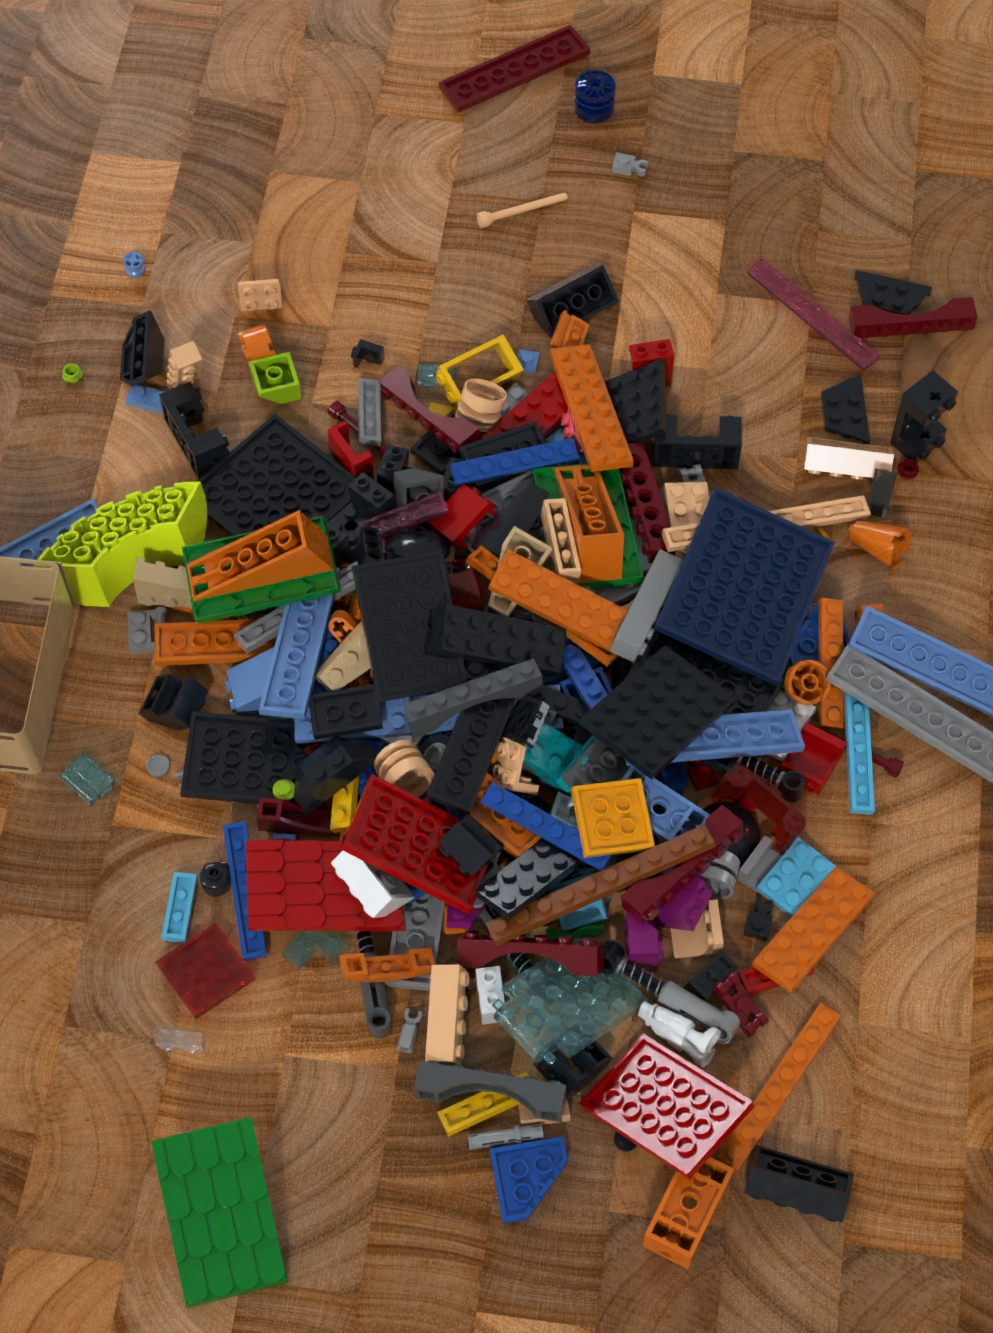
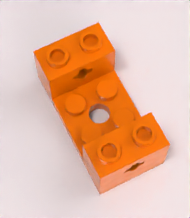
[642,1157,734,1269]

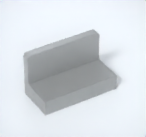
[737,836,782,894]

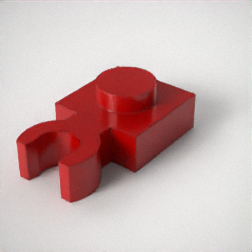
[686,760,718,791]

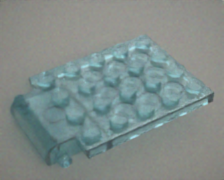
[492,936,649,1065]

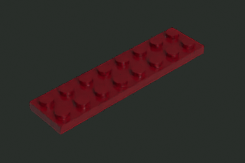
[439,25,590,113]

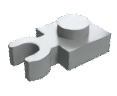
[612,152,648,176]

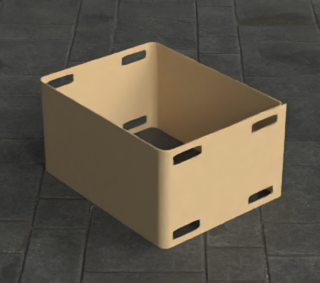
[0,556,77,774]

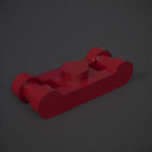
[713,972,769,1037]

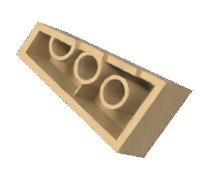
[133,557,192,609]
[315,621,371,691]

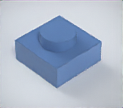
[517,349,540,374]

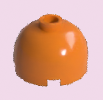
[784,660,831,705]

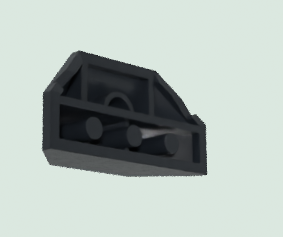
[120,310,165,387]
[293,736,378,815]

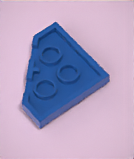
[788,603,850,667]
[490,1136,568,1224]

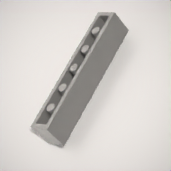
[610,549,683,662]

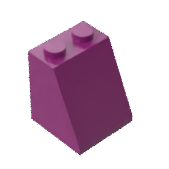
[654,867,713,931]

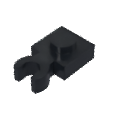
[743,897,773,941]

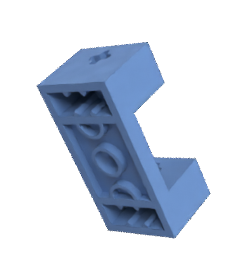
[621,765,710,864]

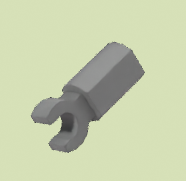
[397,1008,422,1053]

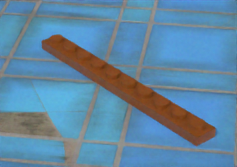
[486,824,716,947]

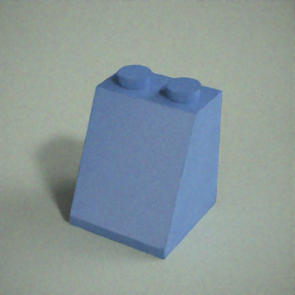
[224,648,274,717]

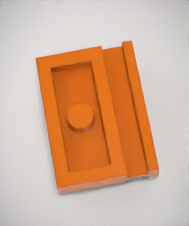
[550,310,590,348]

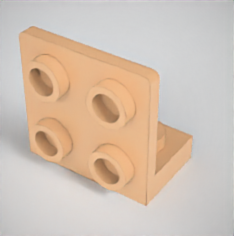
[238,279,282,311]
[492,737,539,795]
[670,899,724,958]

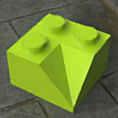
[249,352,302,404]

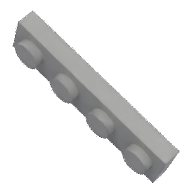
[358,378,381,446]

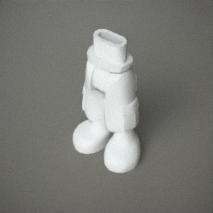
[638,1001,721,1068]

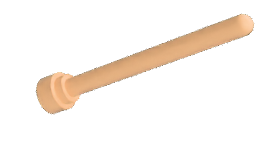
[477,193,568,228]

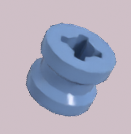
[123,252,145,278]

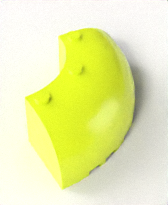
[34,482,207,607]

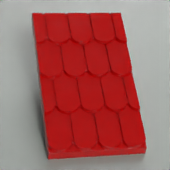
[246,840,406,932]

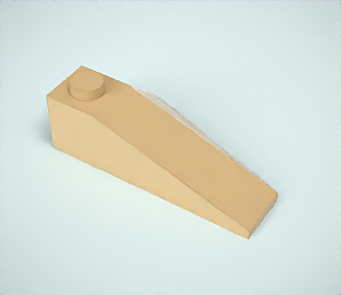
[488,526,553,617]

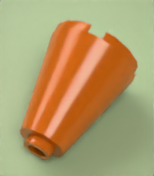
[848,521,912,569]

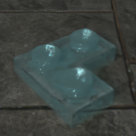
[282,931,350,970]

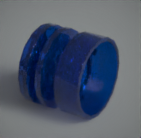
[574,70,616,124]

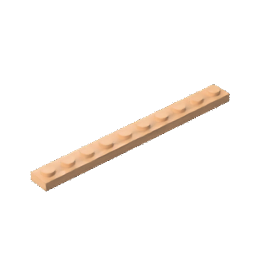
[662,495,871,552]

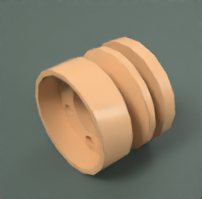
[455,378,507,432]
[374,740,435,798]

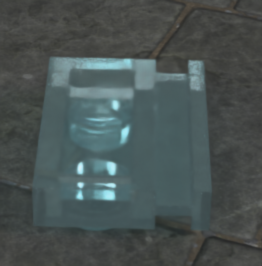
[59,753,115,806]

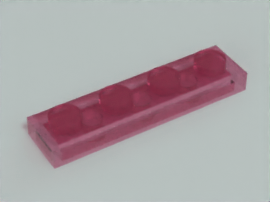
[359,491,449,538]

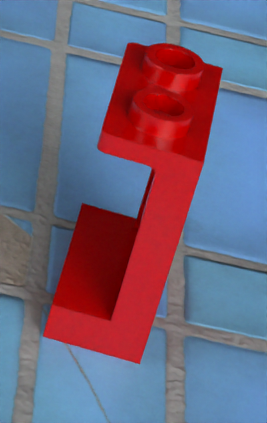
[626,339,674,387]
[327,421,374,480]
[428,484,497,553]
[779,722,847,795]

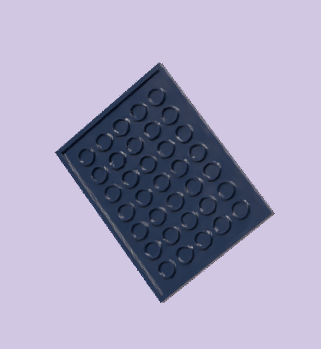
[654,487,835,686]

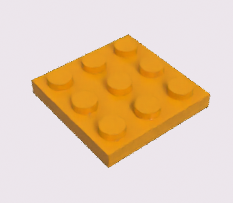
[571,778,655,858]

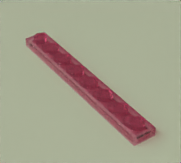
[747,258,879,371]

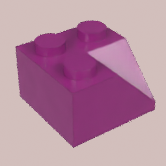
[624,911,663,972]

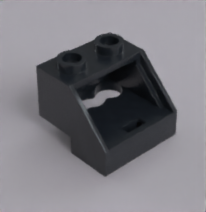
[138,673,209,730]
[438,815,504,876]
[533,1023,612,1100]

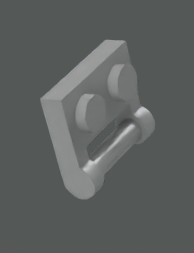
[127,607,168,655]

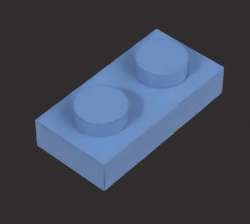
[126,385,165,414]

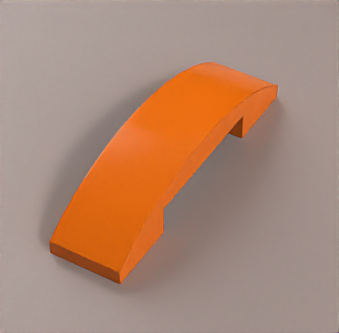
[339,948,436,982]

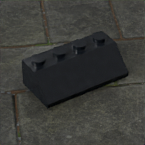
[526,264,619,338]
[744,1145,854,1223]

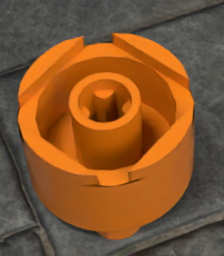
[237,324,276,369]

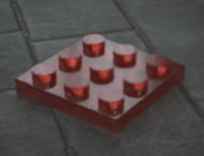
[155,922,256,1020]

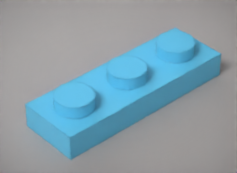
[162,872,198,943]

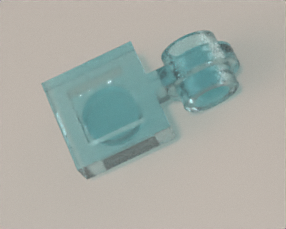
[418,364,457,386]

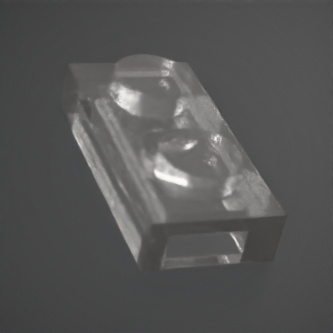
[153,1028,206,1053]

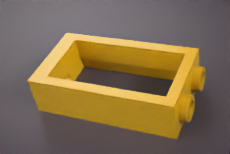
[436,334,524,408]

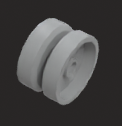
[697,850,740,900]

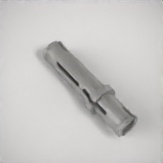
[468,1123,544,1150]

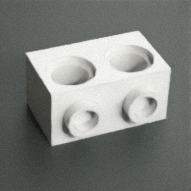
[475,966,506,1025]

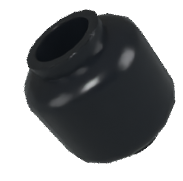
[200,862,231,897]

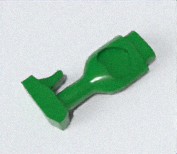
[546,922,604,940]

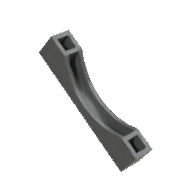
[403,658,544,738]
[414,1060,567,1123]

